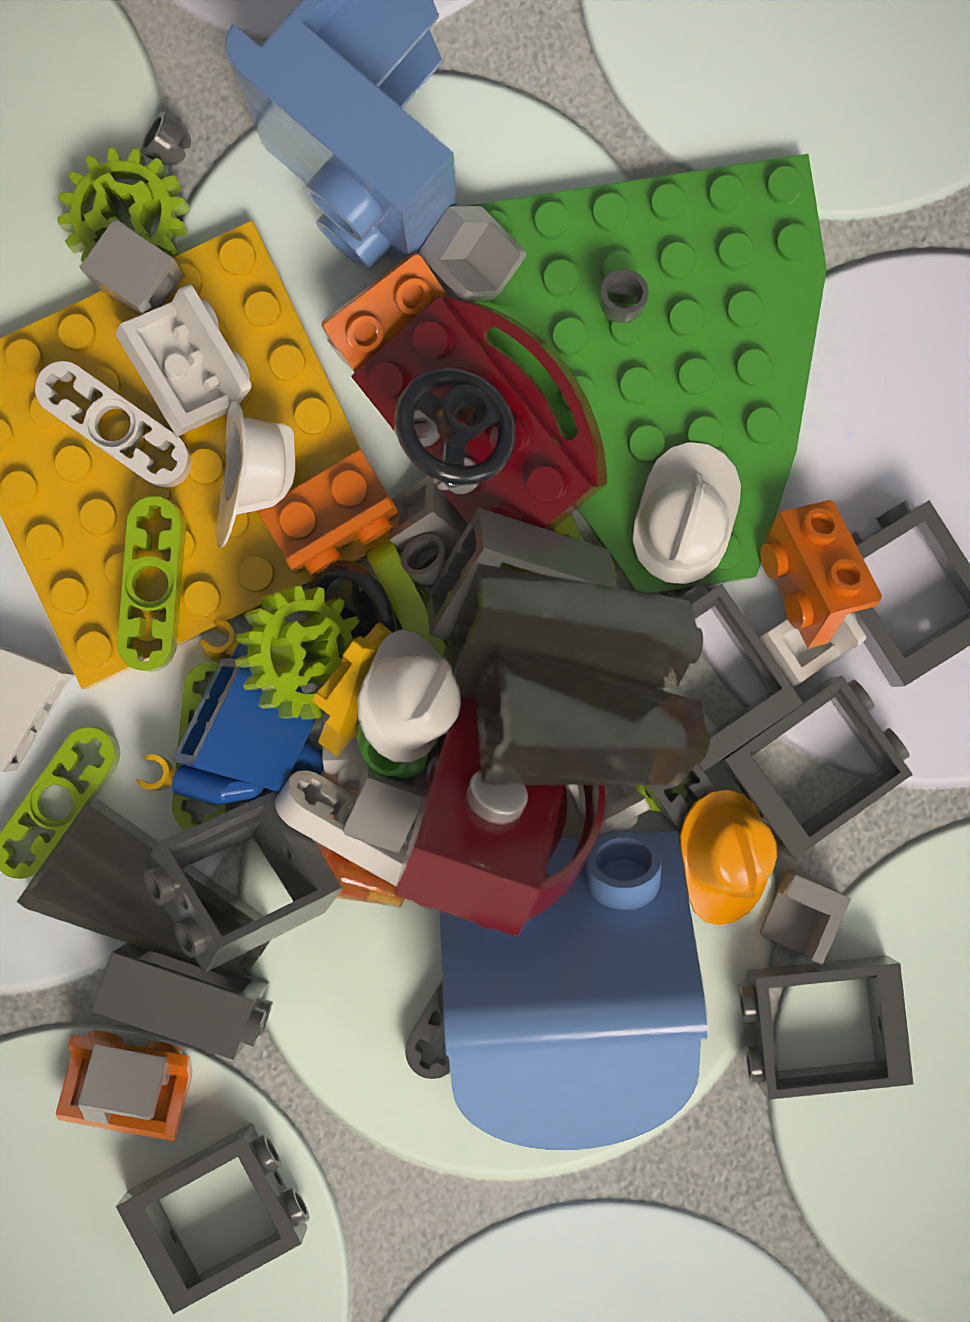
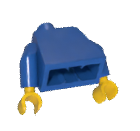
[136,620,324,806]

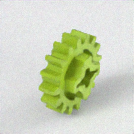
[57,147,189,263]
[235,586,359,720]

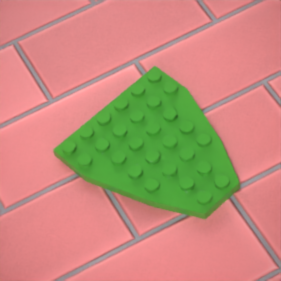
[468,154,827,596]

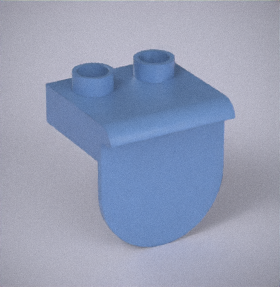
[226,0,457,272]
[440,831,708,1150]

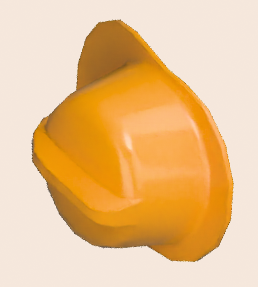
[679,789,777,926]

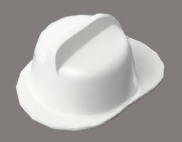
[216,400,295,548]
[633,442,741,584]
[357,630,461,763]

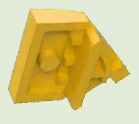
[311,622,393,757]

